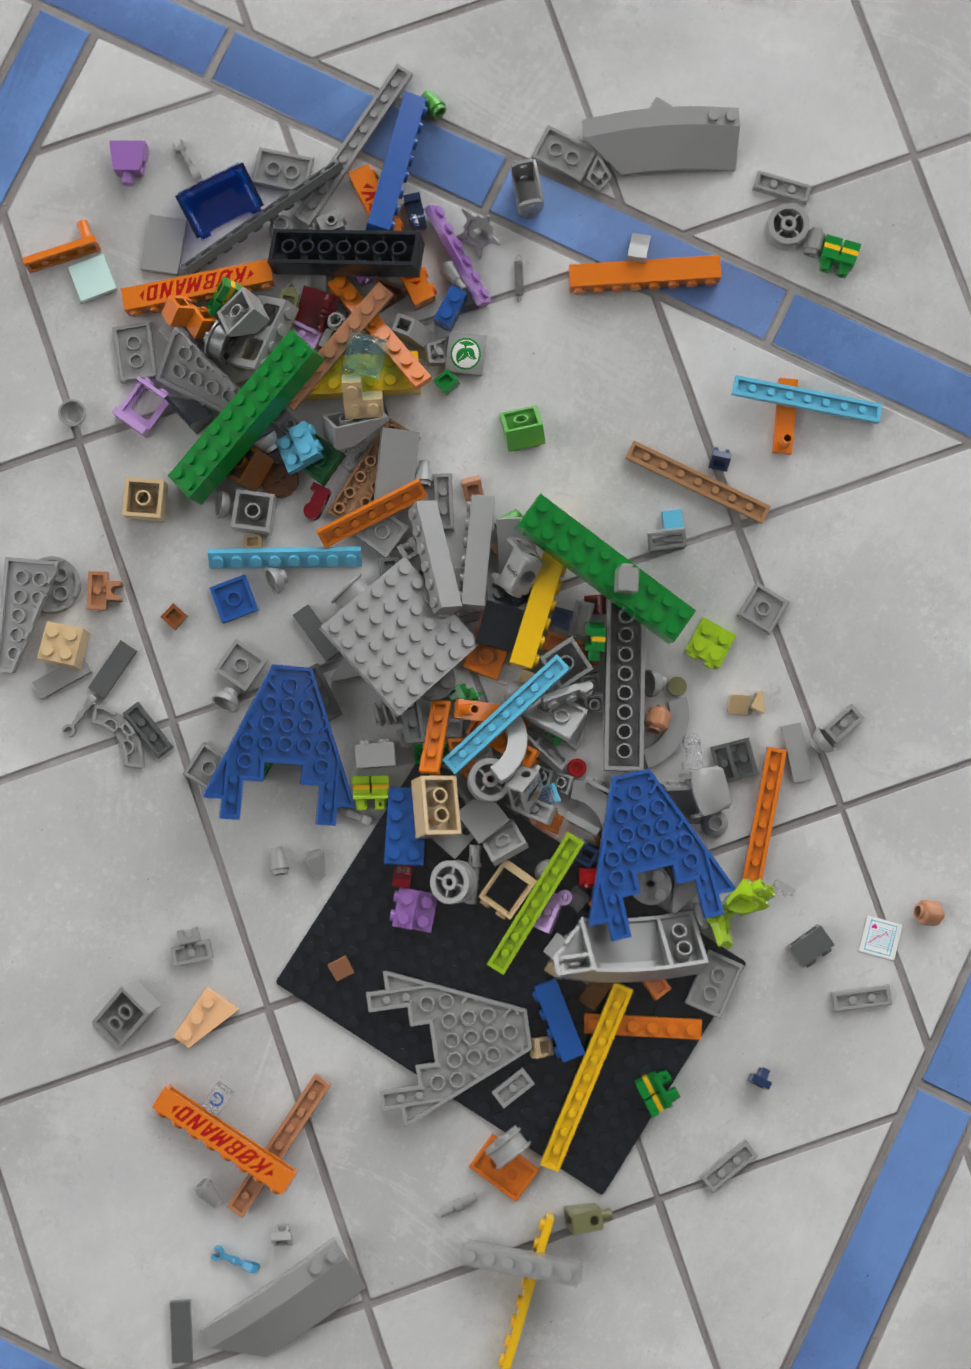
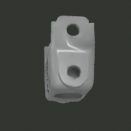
[511,159,544,218]
[489,537,543,598]
[679,765,732,819]

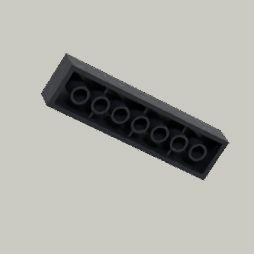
[267,229,425,278]

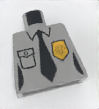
[506,764,543,814]

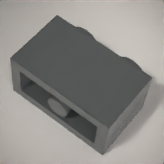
[786,924,835,968]

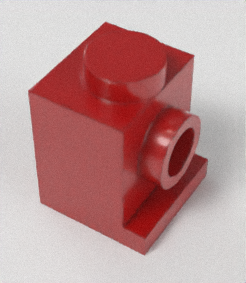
[578,867,597,888]

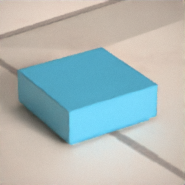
[662,509,684,529]

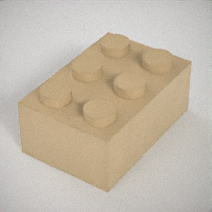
[411,776,461,838]

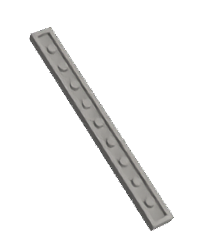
[294,64,413,228]

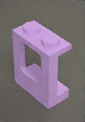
[112,376,170,438]

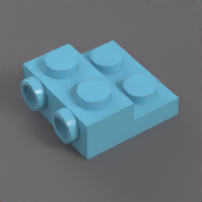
[276,421,324,475]

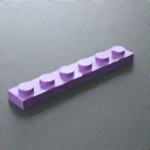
[424,205,492,306]

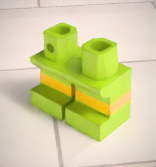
[352,775,390,810]

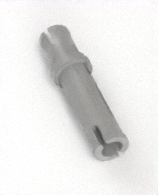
[465,845,482,904]

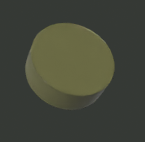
[667,677,687,696]

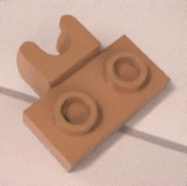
[87,571,124,610]

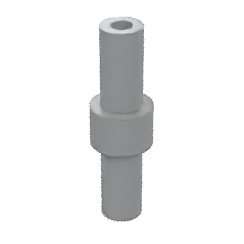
[439,1193,478,1218]

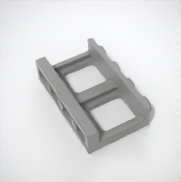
[226,295,299,372]

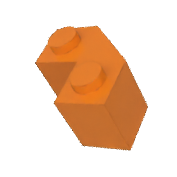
[161,295,217,340]

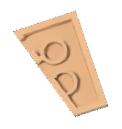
[173,987,239,1048]

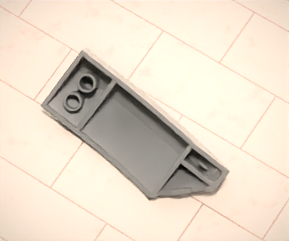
[582,106,740,176]
[553,910,709,983]
[200,1237,366,1357]

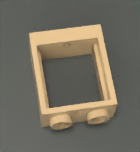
[478,859,537,920]

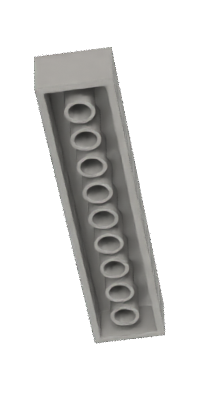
[603,598,646,771]

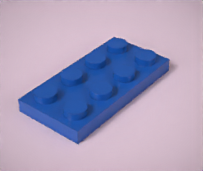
[384,787,425,867]

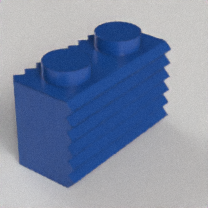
[434,285,467,332]

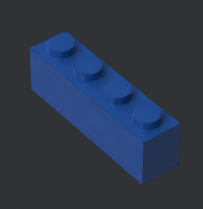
[532,977,585,1062]

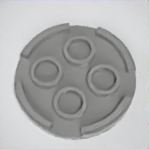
[38,556,81,614]

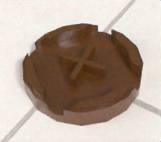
[262,460,299,498]

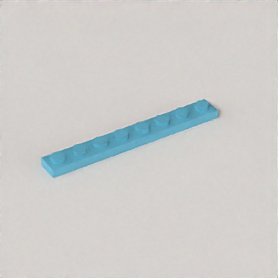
[731,375,882,424]
[207,546,362,569]
[442,655,571,775]

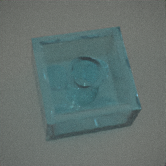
[342,330,390,379]

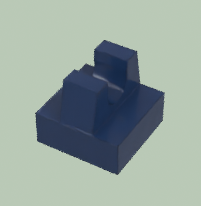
[708,447,732,472]
[549,606,573,630]
[747,1067,772,1090]

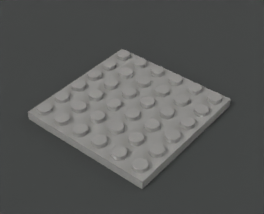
[319,557,479,717]

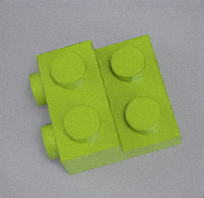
[684,617,737,670]

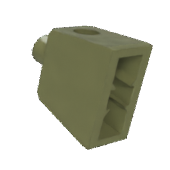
[564,1203,613,1235]

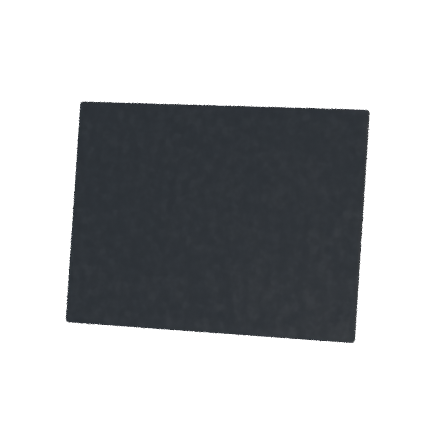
[276,764,746,1194]

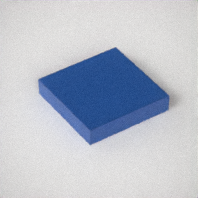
[209,574,259,624]

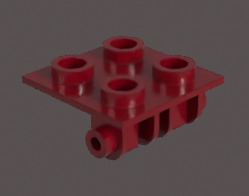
[295,285,340,333]

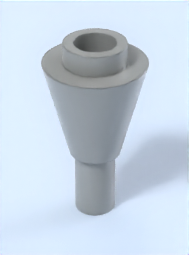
[440,261,467,291]

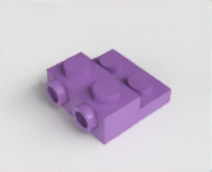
[389,887,437,933]

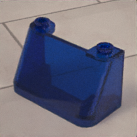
[174,162,264,240]

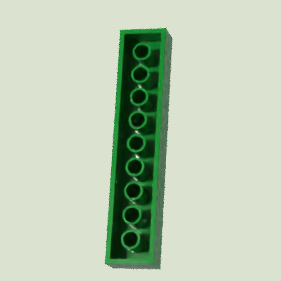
[168,329,325,505]
[514,493,696,644]

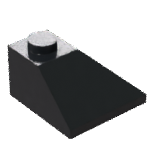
[164,396,213,435]

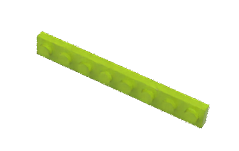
[487,832,584,975]

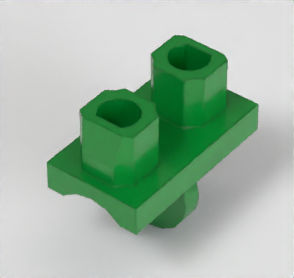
[448,683,483,703]

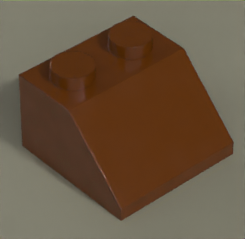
[226,447,275,492]

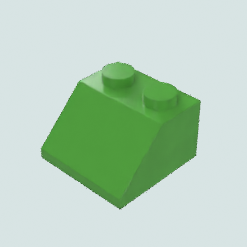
[500,405,546,451]

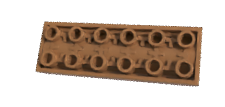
[327,418,421,519]

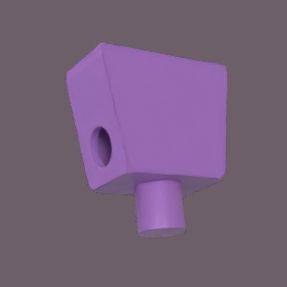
[109,140,149,187]

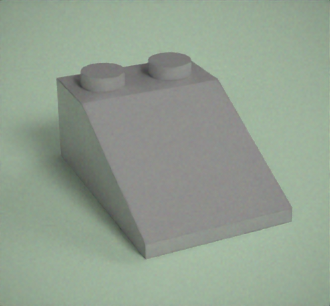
[322,411,389,451]
[92,977,161,1050]

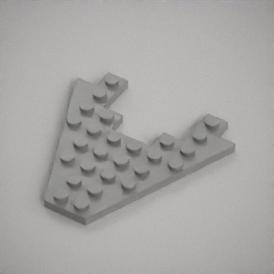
[366,971,532,1127]

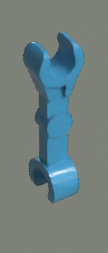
[211,1245,260,1274]

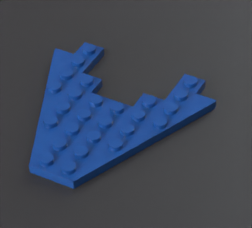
[202,664,355,826]
[588,769,736,941]

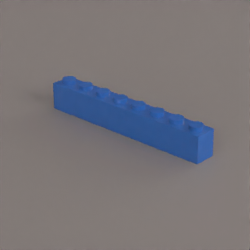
[365,91,428,231]

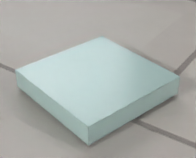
[68,254,117,303]

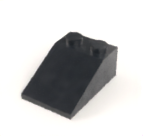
[475,583,529,653]

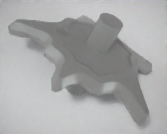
[456,208,500,259]

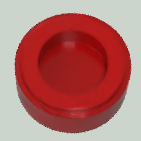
[567,758,587,778]

